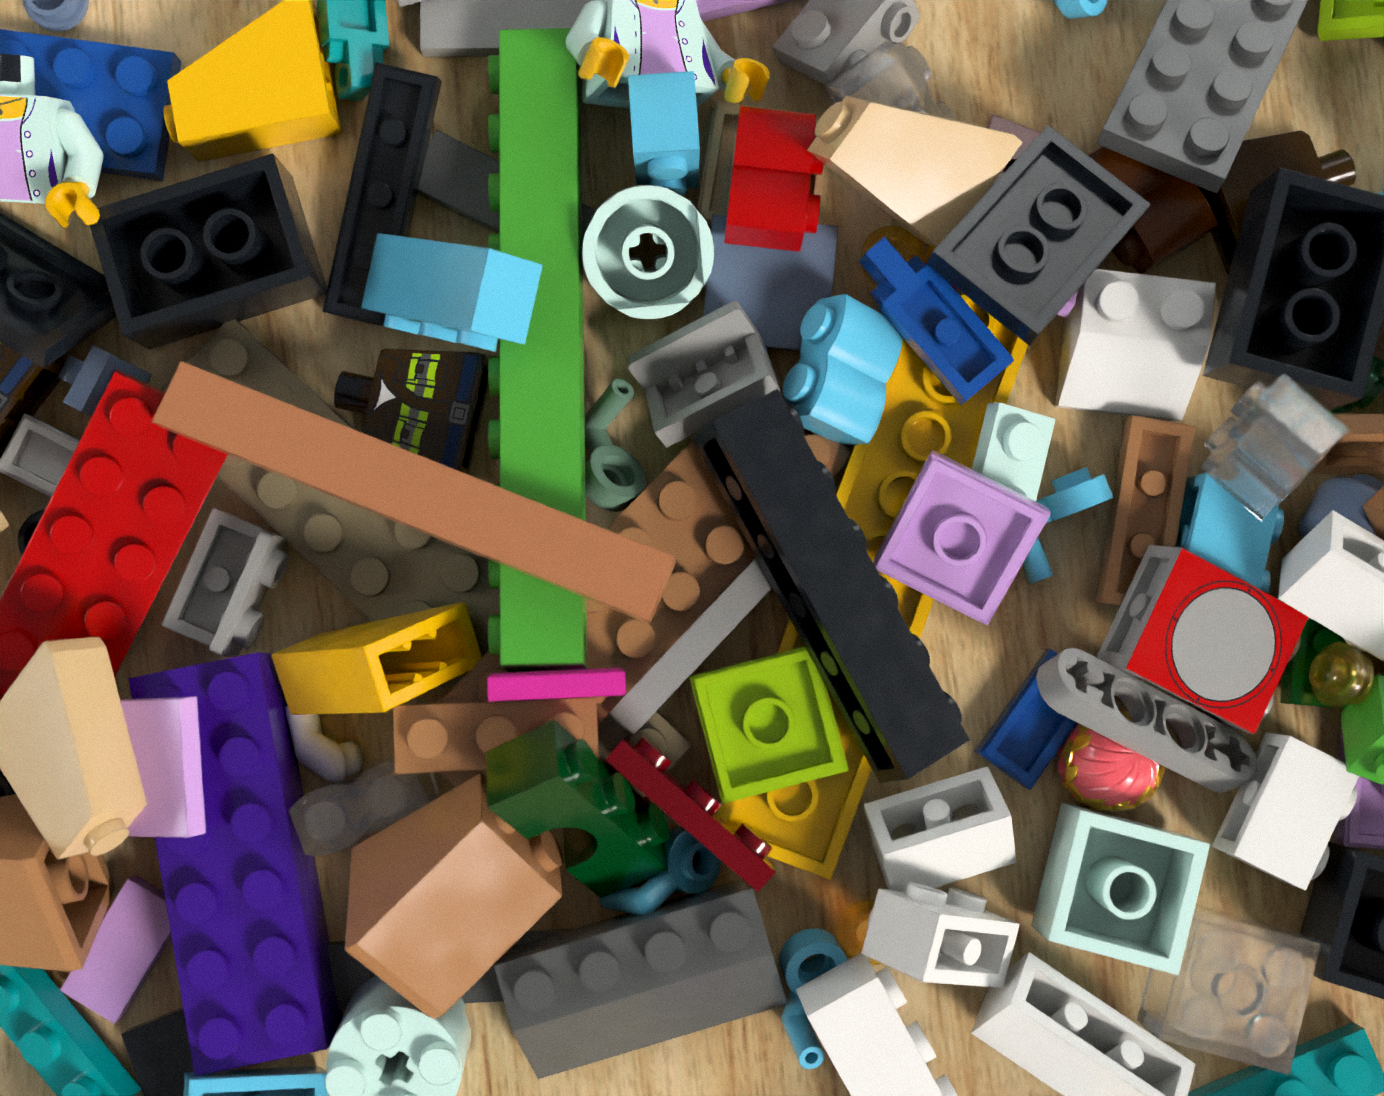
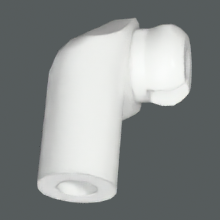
[284,706,363,782]

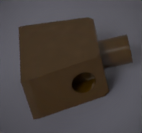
[1198,130,1356,276]

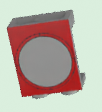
[1096,544,1309,734]

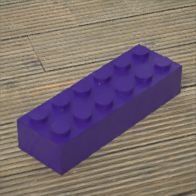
[128,652,343,1076]

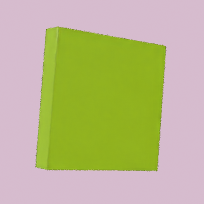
[689,646,849,804]

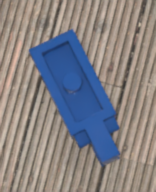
[859,237,1014,405]

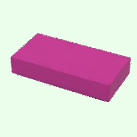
[487,668,626,702]

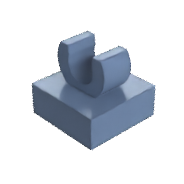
[58,345,152,416]

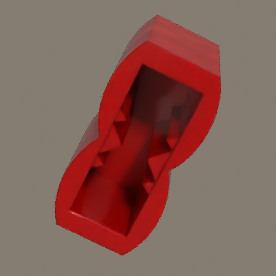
[724,106,824,252]

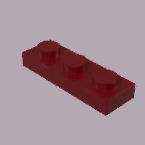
[605,736,776,893]

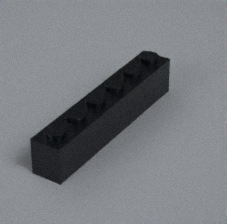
[692,389,970,783]

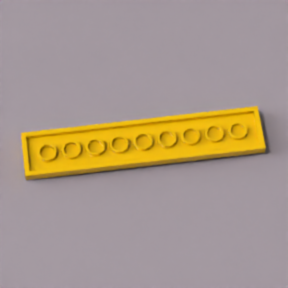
[716,244,1028,880]

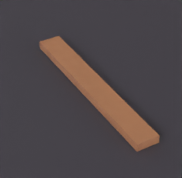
[152,361,676,624]

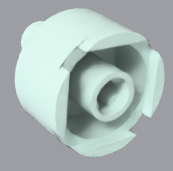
[582,185,714,319]
[325,976,471,1096]

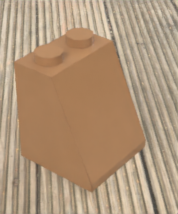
[345,773,564,1019]
[0,794,115,972]

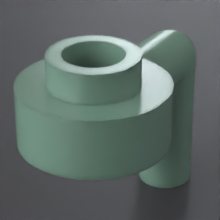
[585,378,646,512]

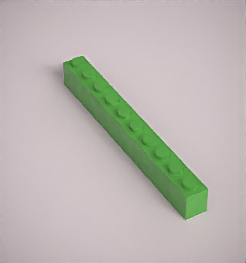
[488,28,588,672]

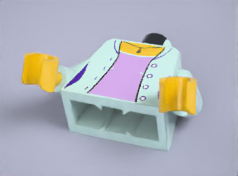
[565,0,770,109]
[0,54,104,228]

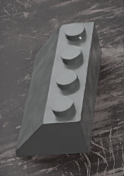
[494,879,788,1079]

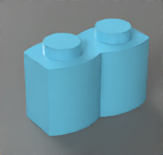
[782,294,903,446]

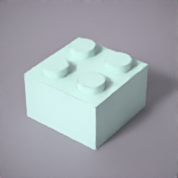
[1031,802,1210,975]

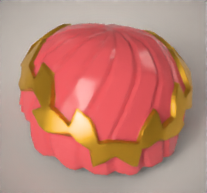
[1057,709,1165,812]

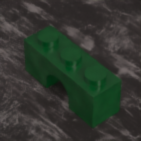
[486,719,669,898]

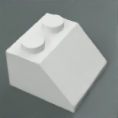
[1055,269,1216,422]

